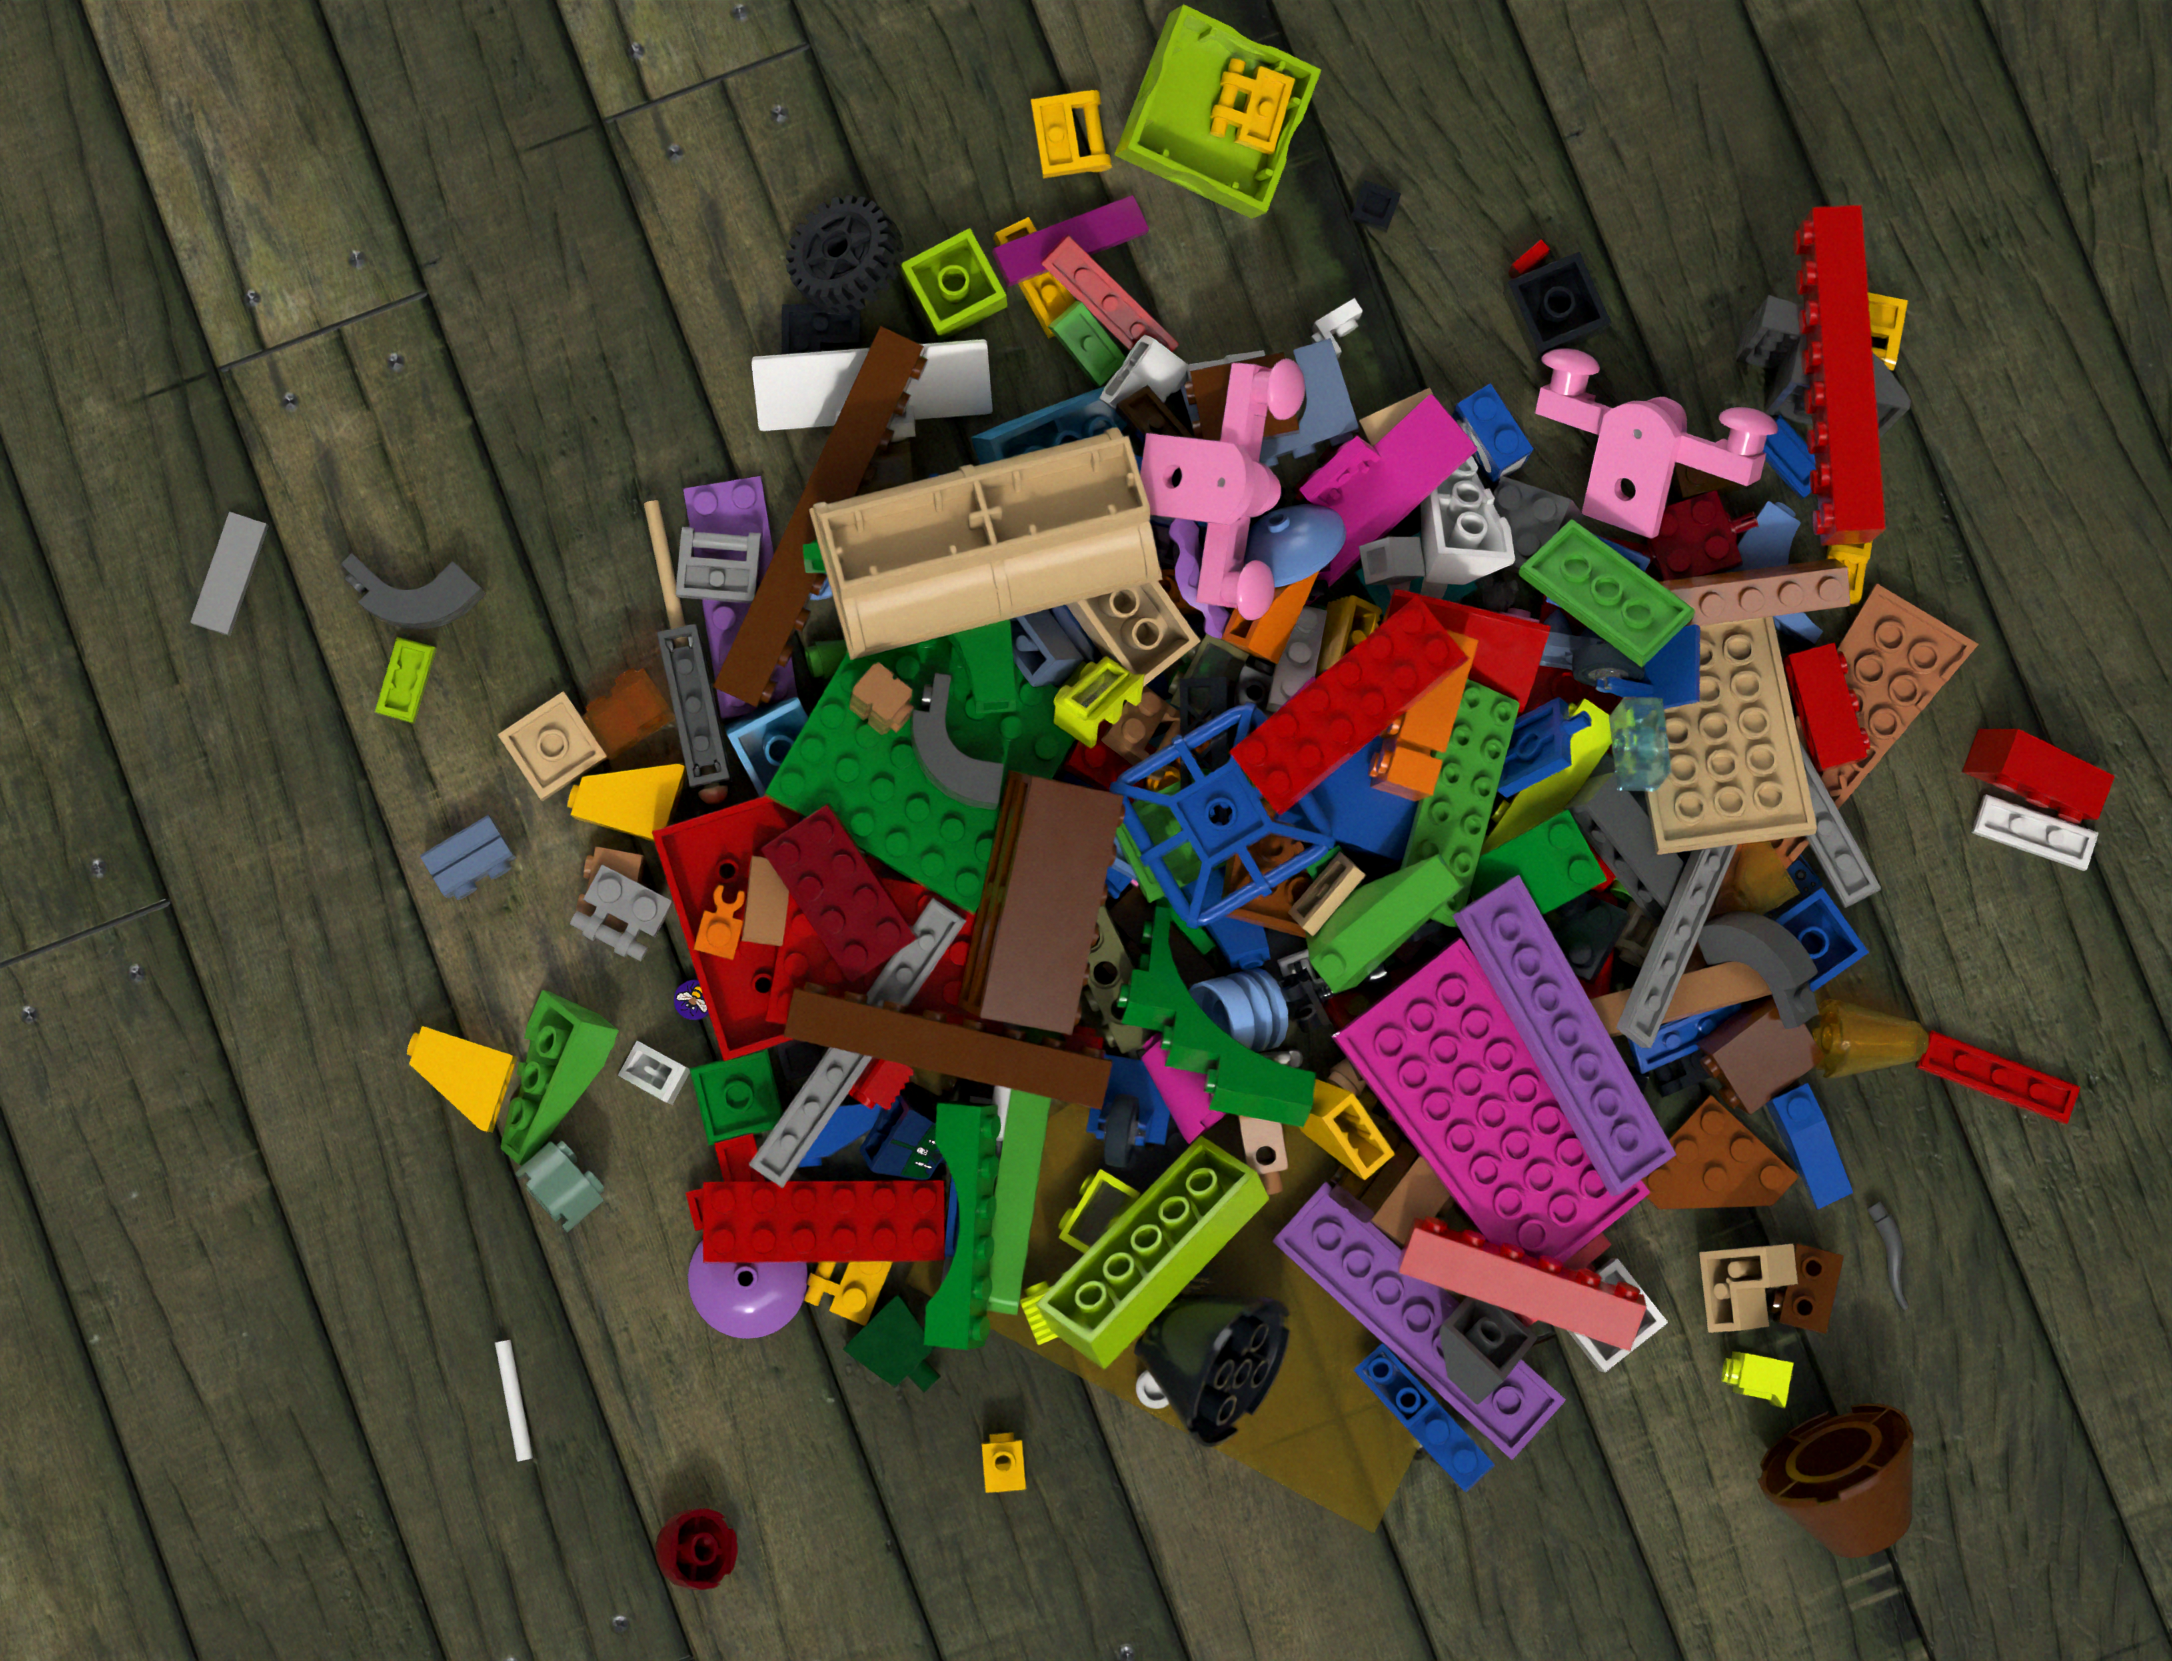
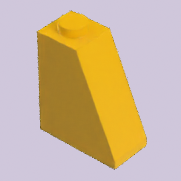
[567,764,687,842]
[407,1026,518,1133]
[1299,1079,1395,1180]

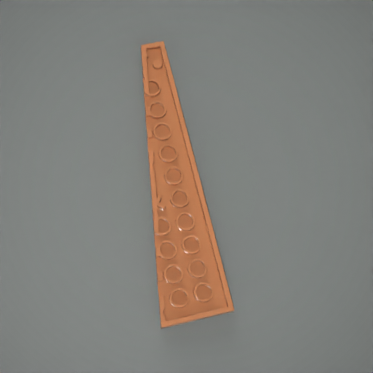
[1682,584,1979,975]

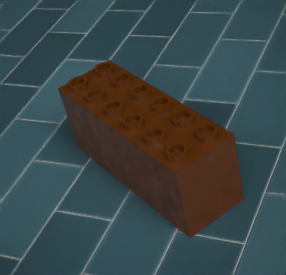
[957,770,1125,1035]

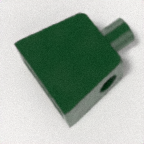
[843,1295,941,1393]

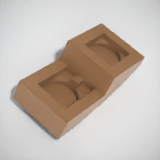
[742,856,789,946]

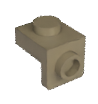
[1614,901,1659,968]

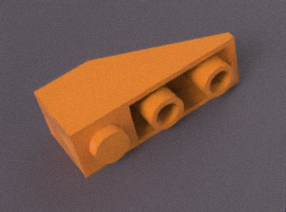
[1221,570,1320,664]

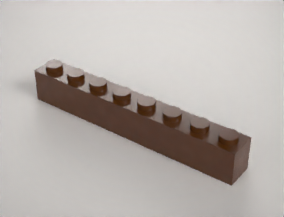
[783,982,1113,1110]

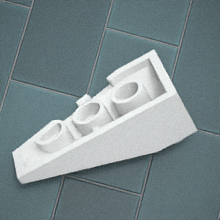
[1421,456,1515,585]

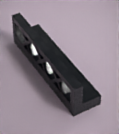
[1180,677,1236,831]

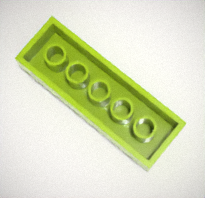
[1036,1135,1269,1370]

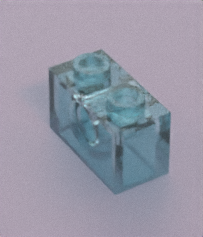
[1609,697,1672,791]

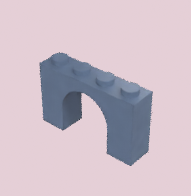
[1180,338,1359,468]

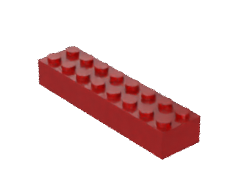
[1793,205,1885,546]

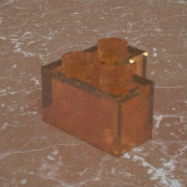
[581,668,675,760]

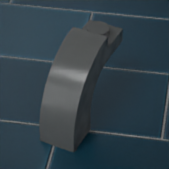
[341,553,486,630]
[910,673,1004,810]
[1697,911,1819,1029]

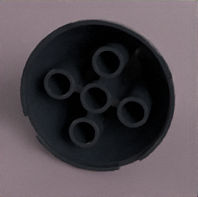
[1134,1293,1291,1447]

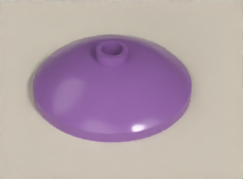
[688,1240,808,1339]

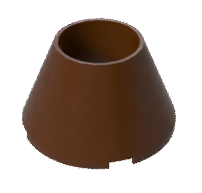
[1757,1403,1914,1558]

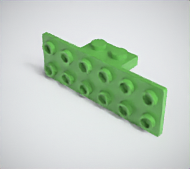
[1400,679,1519,928]

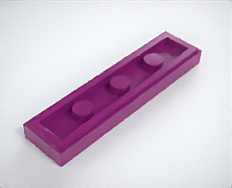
[992,195,1149,287]

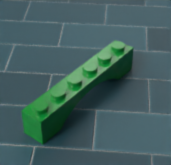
[924,1101,1001,1350]

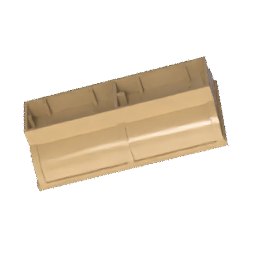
[809,427,1162,660]

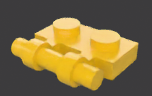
[1210,58,1295,155]
[804,1262,893,1326]

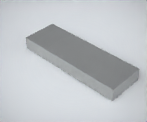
[191,512,269,636]

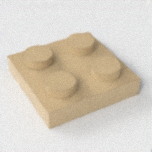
[498,691,608,801]

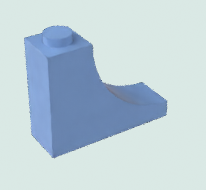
[1719,501,1823,650]

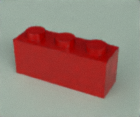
[1782,643,1870,773]

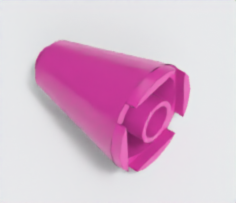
[1141,1031,1226,1144]

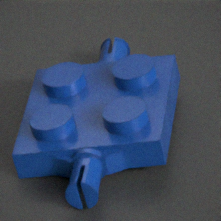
[1497,697,1592,798]

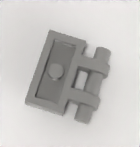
[570,865,674,961]

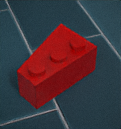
[1962,729,2115,824]

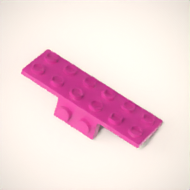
[1299,394,1477,606]

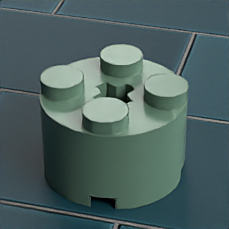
[514,1140,604,1233]

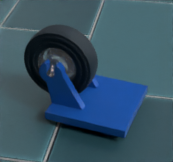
[1572,624,1700,716]
[1086,1054,1171,1167]

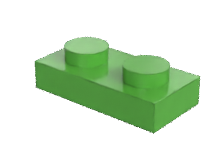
[1048,301,1126,386]

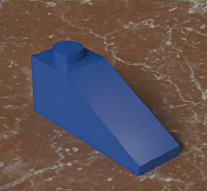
[1765,1083,1853,1210]
[784,1104,884,1168]

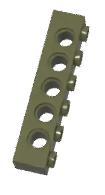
[1084,903,1162,1054]

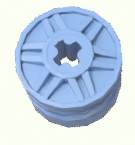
[1188,968,1288,1053]

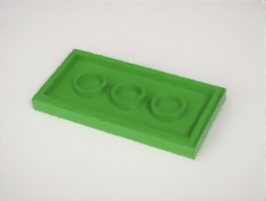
[1519,519,1695,667]

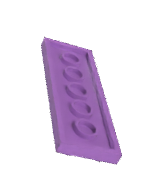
[683,476,798,721]

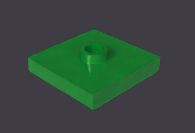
[689,1048,784,1146]

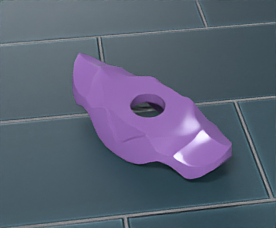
[1168,518,1231,639]

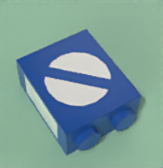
[1452,383,1534,488]

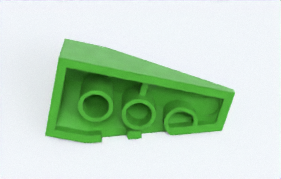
[1305,854,1464,993]
[500,990,619,1166]

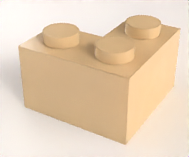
[1699,1244,1798,1333]

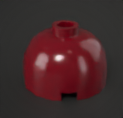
[655,1508,738,1590]

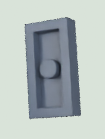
[1539,609,1608,670]

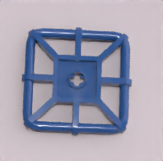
[1109,702,1336,929]

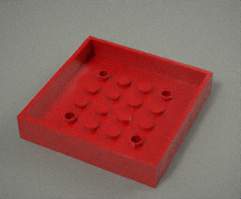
[651,796,920,1061]

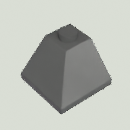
[1439,1296,1537,1405]

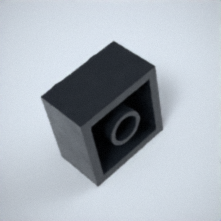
[1503,252,1611,363]

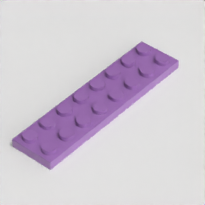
[1452,875,1676,1196]
[1272,1182,1566,1460]

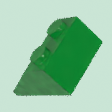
[1470,809,1607,915]

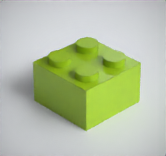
[901,228,1008,342]

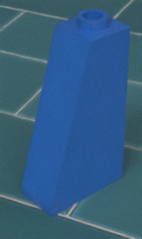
[1181,865,1270,970]

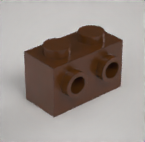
[1769,1244,1844,1334]

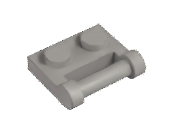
[676,527,762,603]

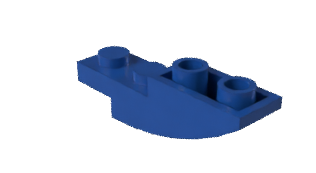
[1354,1343,1495,1493]

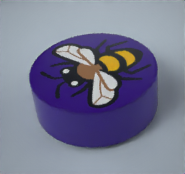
[674,980,709,1020]

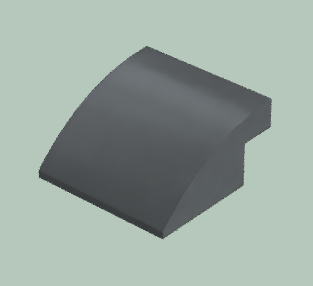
[1736,295,1911,439]

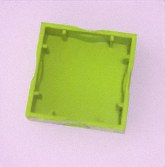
[1114,4,1321,219]

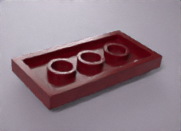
[761,803,919,983]

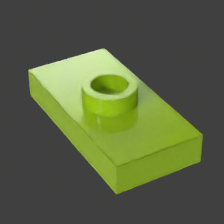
[375,637,437,724]

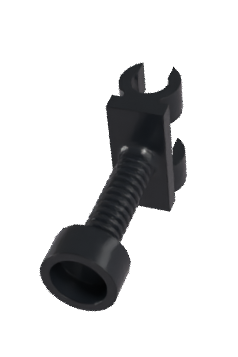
[1279,961,1392,1033]

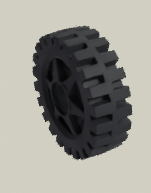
[786,195,904,314]

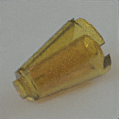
[1812,999,1929,1079]

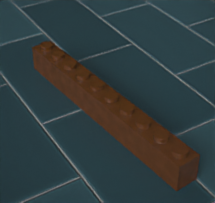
[713,326,928,708]

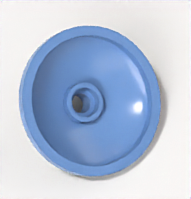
[1243,504,1346,587]

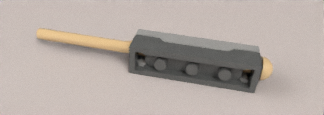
[644,500,733,805]

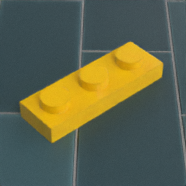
[993,217,1075,339]

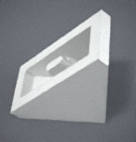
[618,1041,690,1105]

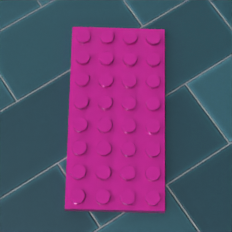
[1332,938,1651,1263]

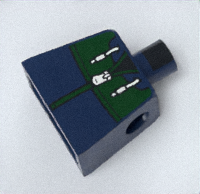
[859,1090,947,1180]

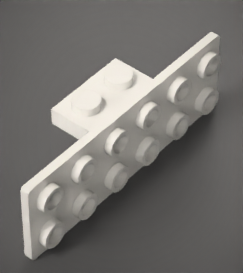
[752,339,992,442]

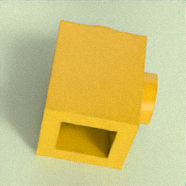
[982,1432,1026,1493]

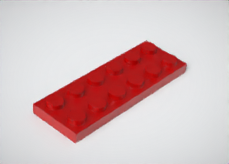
[1229,595,1470,816]
[703,1180,945,1264]

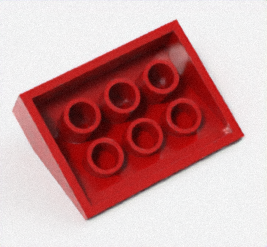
[1381,588,1551,719]

